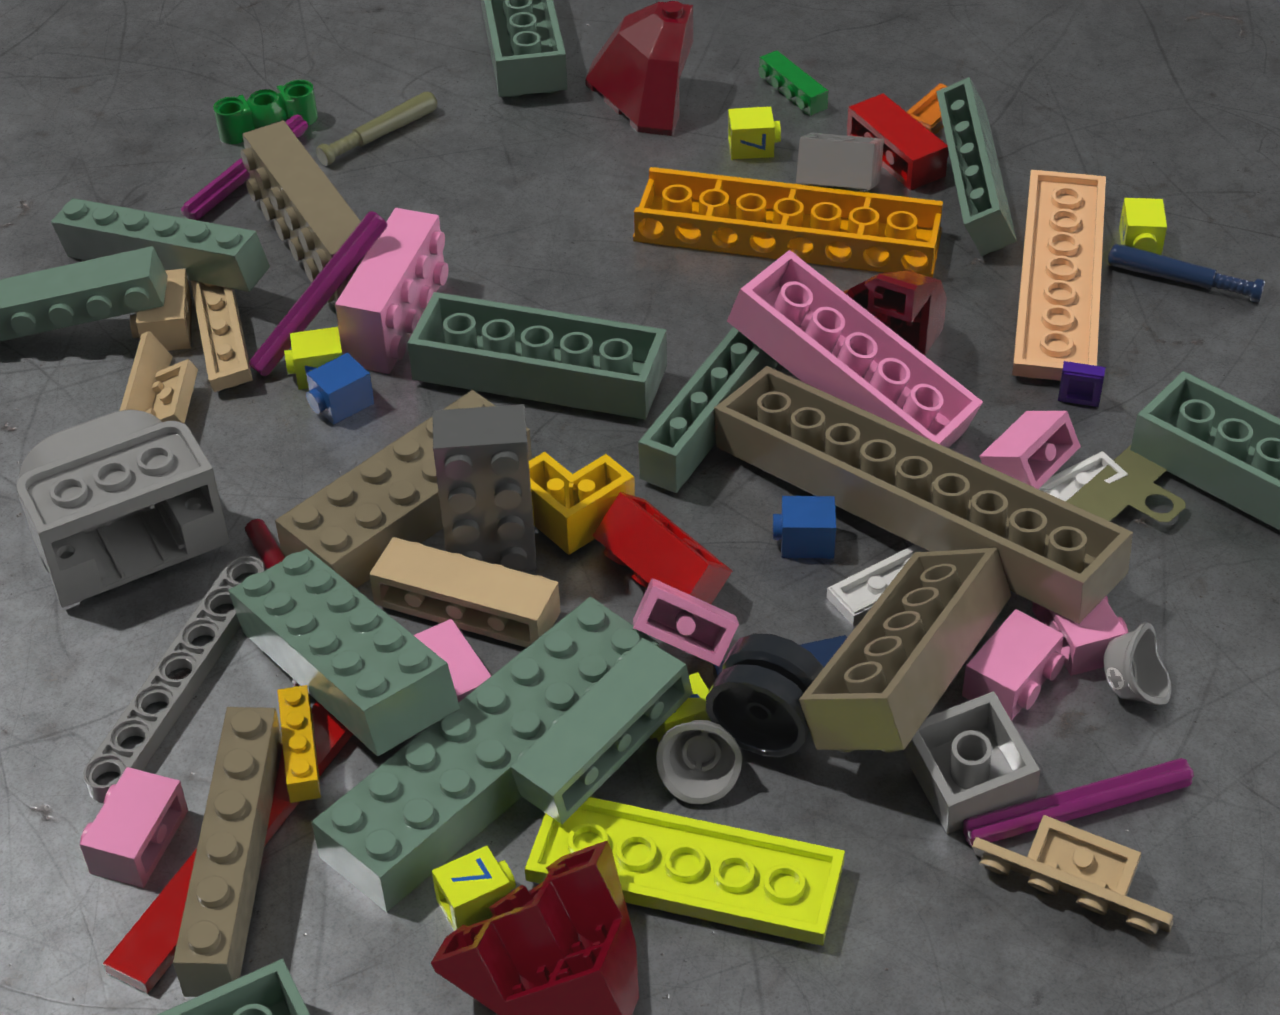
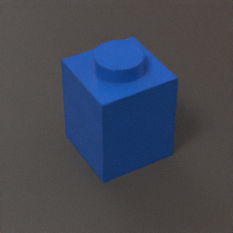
[306,352,375,425]
[773,496,836,559]

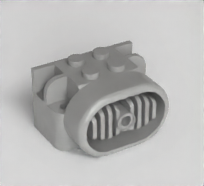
[16,410,230,608]

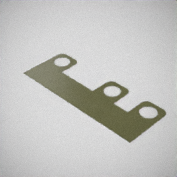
[1066,445,1186,522]

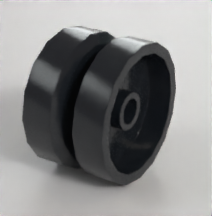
[706,633,824,757]

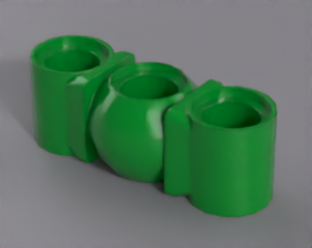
[213,80,318,145]

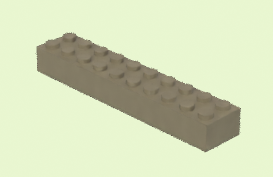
[714,366,1133,624]

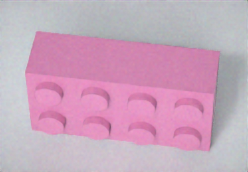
[335,208,449,374]

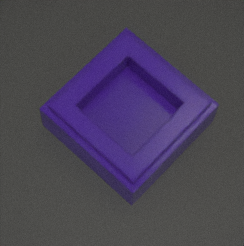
[1058,361,1106,407]

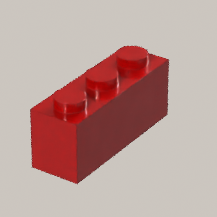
[847,93,949,191]
[593,492,733,604]

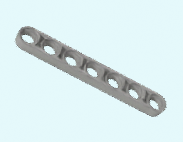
[83,556,265,803]

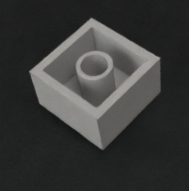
[796,133,884,192]
[904,691,1040,834]

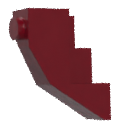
[585,1,693,136]
[844,270,947,356]
[431,841,639,1015]

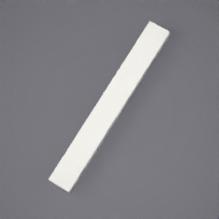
[827,451,1128,626]

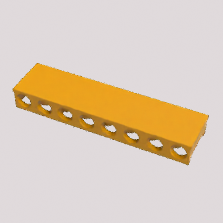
[633,167,943,278]

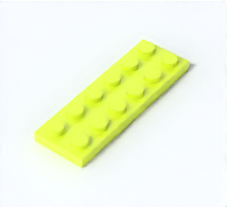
[525,797,845,946]

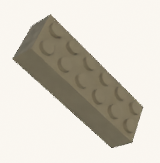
[241,120,367,309]
[275,390,532,589]
[799,548,1012,753]

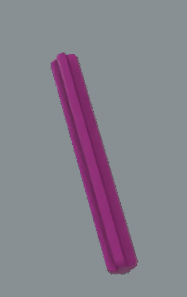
[181,115,308,220]
[249,211,388,377]
[963,758,1194,847]

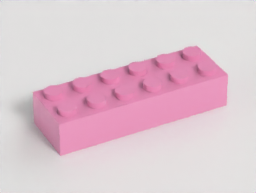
[727,250,983,448]

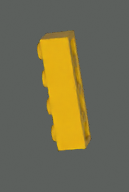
[277,685,321,803]

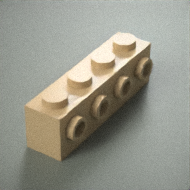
[369,537,561,647]

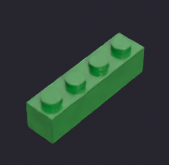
[758,50,829,116]

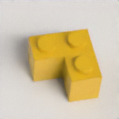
[529,452,635,555]

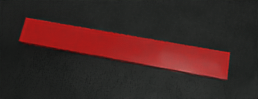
[103,701,353,994]

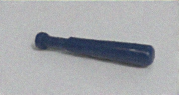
[1108,244,1266,303]

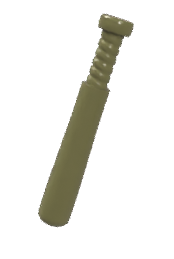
[316,91,438,166]

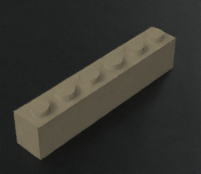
[173,707,283,997]

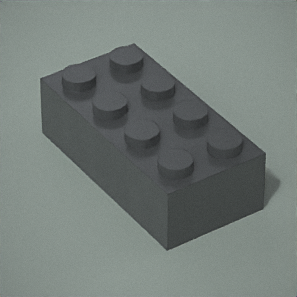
[432,404,537,571]

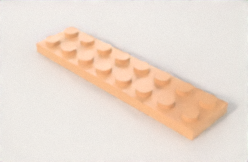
[1012,170,1106,381]

